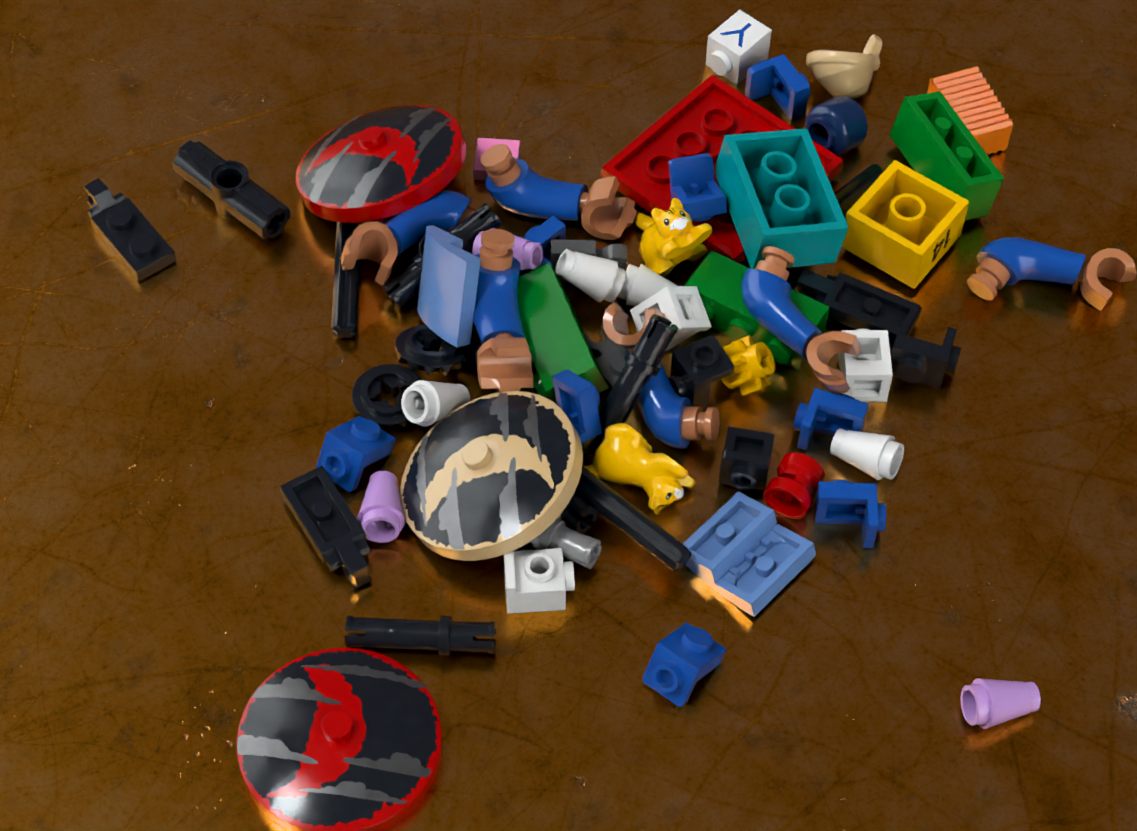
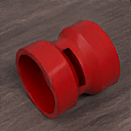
[763,452,825,519]

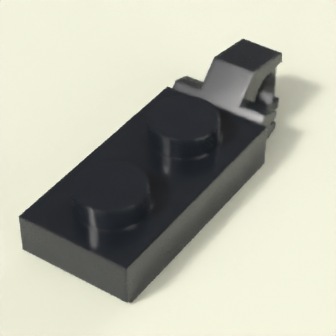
[84,178,176,282]
[795,269,922,345]
[279,466,372,589]

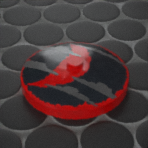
[296,105,467,223]
[237,648,442,831]

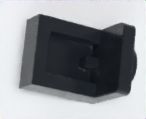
[891,327,961,389]
[668,335,734,412]
[718,426,775,491]

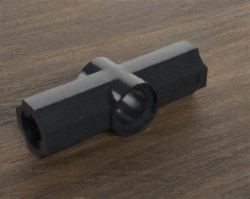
[172,140,290,239]

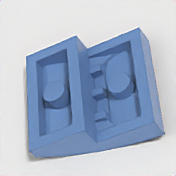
[417,225,481,347]
[683,491,816,617]

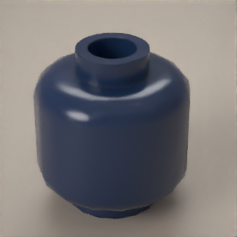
[805,96,868,156]

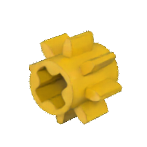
[721,335,775,396]

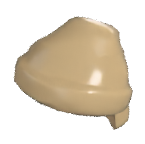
[806,34,882,98]

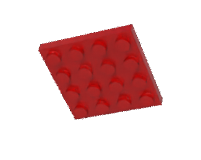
[601,75,844,263]

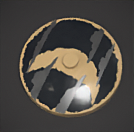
[400,391,583,561]

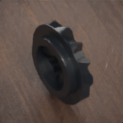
[395,325,468,375]
[352,364,422,431]

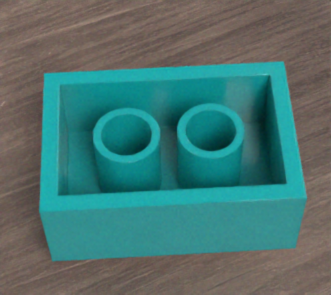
[714,128,849,269]

